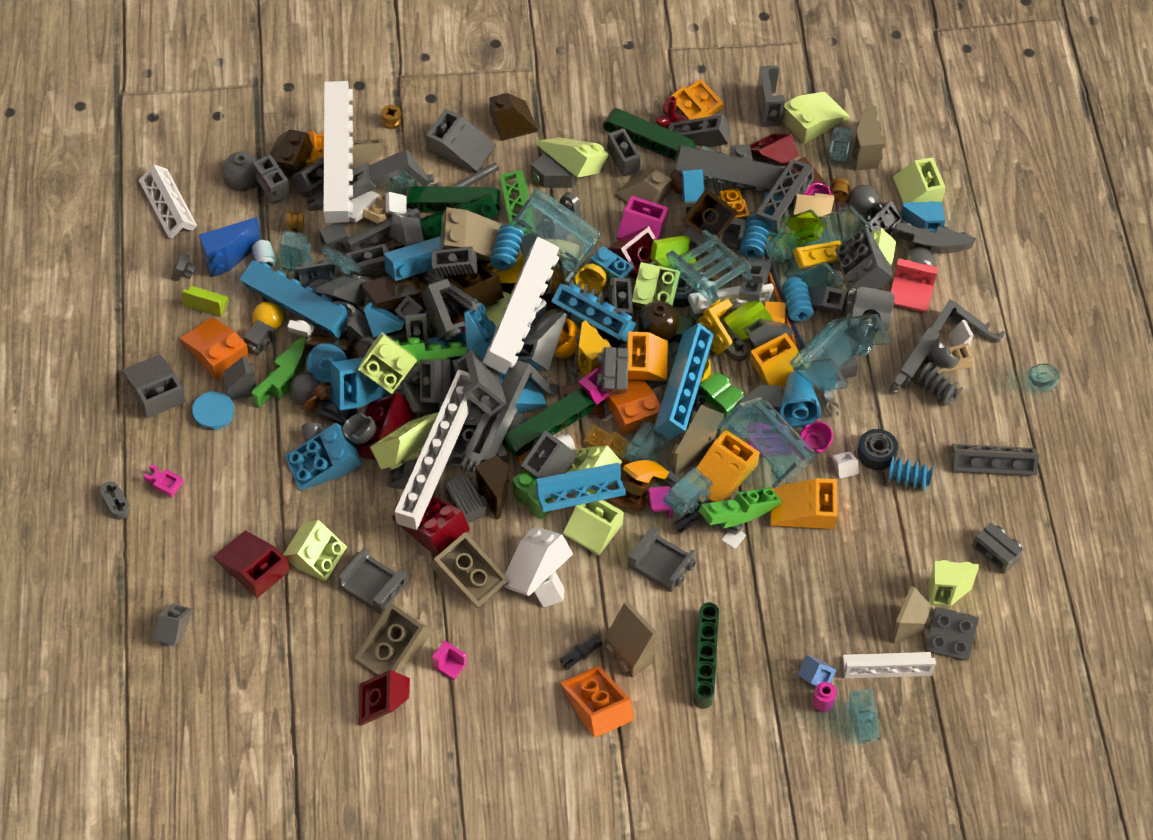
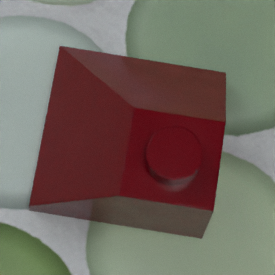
[750,133,799,165]
[608,226,657,280]
[358,670,410,726]

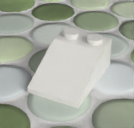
[502,526,573,596]

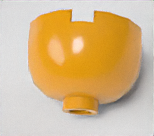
[553,318,581,359]

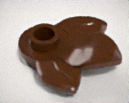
[300,382,331,412]
[607,485,648,512]

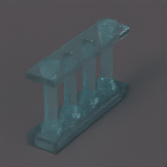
[666,229,753,304]

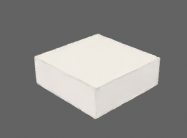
[386,192,406,214]

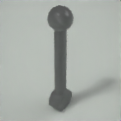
[571,333,580,376]

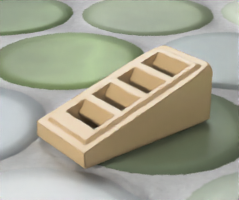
[927,343,974,373]

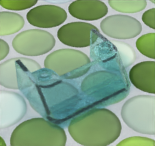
[510,190,601,282]
[785,205,871,288]
[790,314,891,392]
[718,397,817,489]

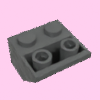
[519,430,578,479]

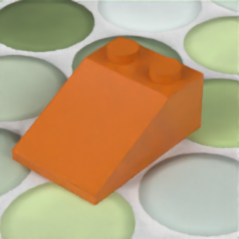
[179,317,249,380]
[605,379,661,435]
[560,666,634,737]

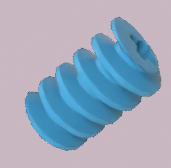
[739,215,771,258]
[490,225,524,271]
[782,277,814,321]
[888,456,934,491]

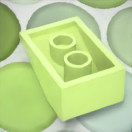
[782,92,849,144]
[536,137,609,177]

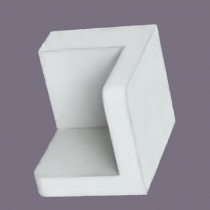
[534,572,564,607]

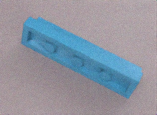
[536,463,626,512]

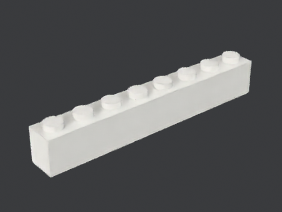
[324,81,353,223]
[482,237,559,374]
[395,370,473,530]

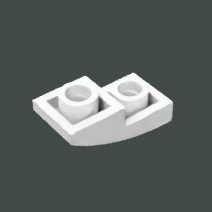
[349,191,380,222]
[287,320,317,338]

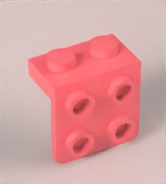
[891,259,938,313]

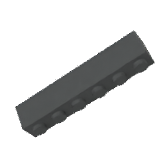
[673,145,795,192]

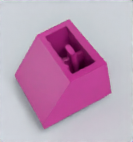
[616,196,669,240]

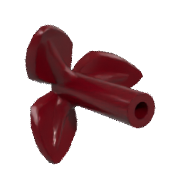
[656,96,689,126]

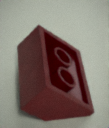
[354,393,413,461]

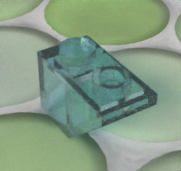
[846,688,880,744]

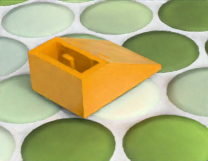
[686,430,760,502]
[771,478,838,529]

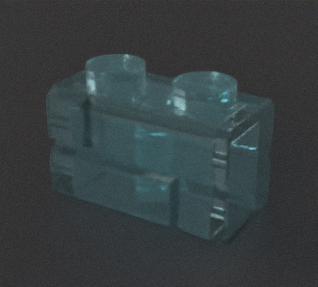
[279,230,312,273]
[624,420,668,462]
[663,467,713,517]

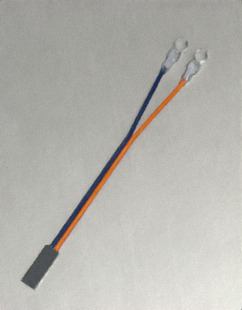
[743,211,839,420]

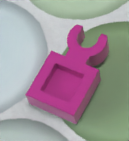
[143,465,184,498]

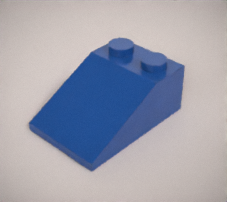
[199,217,261,277]

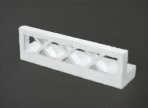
[139,164,197,239]
[688,284,774,315]
[842,652,936,679]

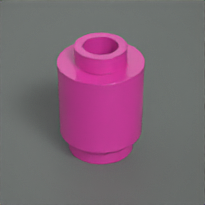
[812,682,837,712]

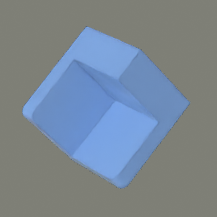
[798,655,836,686]

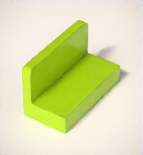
[650,235,696,269]
[181,286,229,317]
[724,300,774,342]

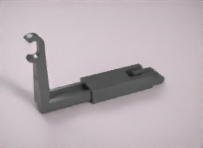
[306,149,442,211]
[889,299,1005,394]
[461,361,559,473]

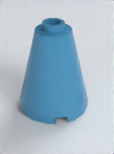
[779,370,821,428]

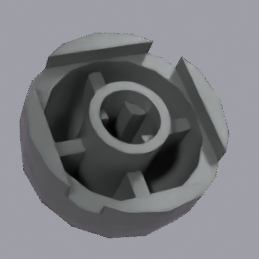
[222,151,259,191]

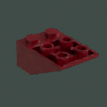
[392,496,470,555]
[213,530,289,599]

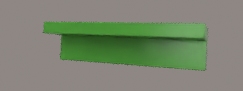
[500,169,537,234]

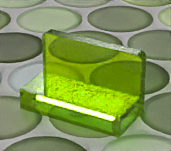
[785,209,826,248]

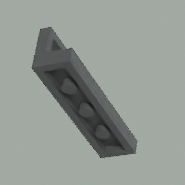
[756,159,814,234]
[341,208,420,253]
[951,444,1039,475]

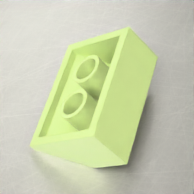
[370,412,438,470]

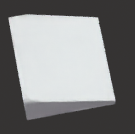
[949,320,973,346]
[831,452,859,478]

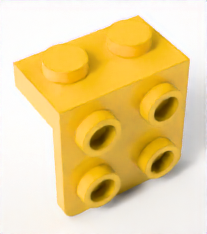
[696,299,732,355]

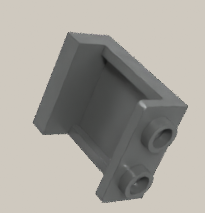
[756,65,785,127]
[421,279,465,341]
[456,350,507,416]
[628,525,696,592]
[338,547,407,615]

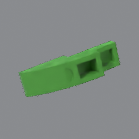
[251,336,306,408]
[393,337,467,365]
[698,487,782,528]

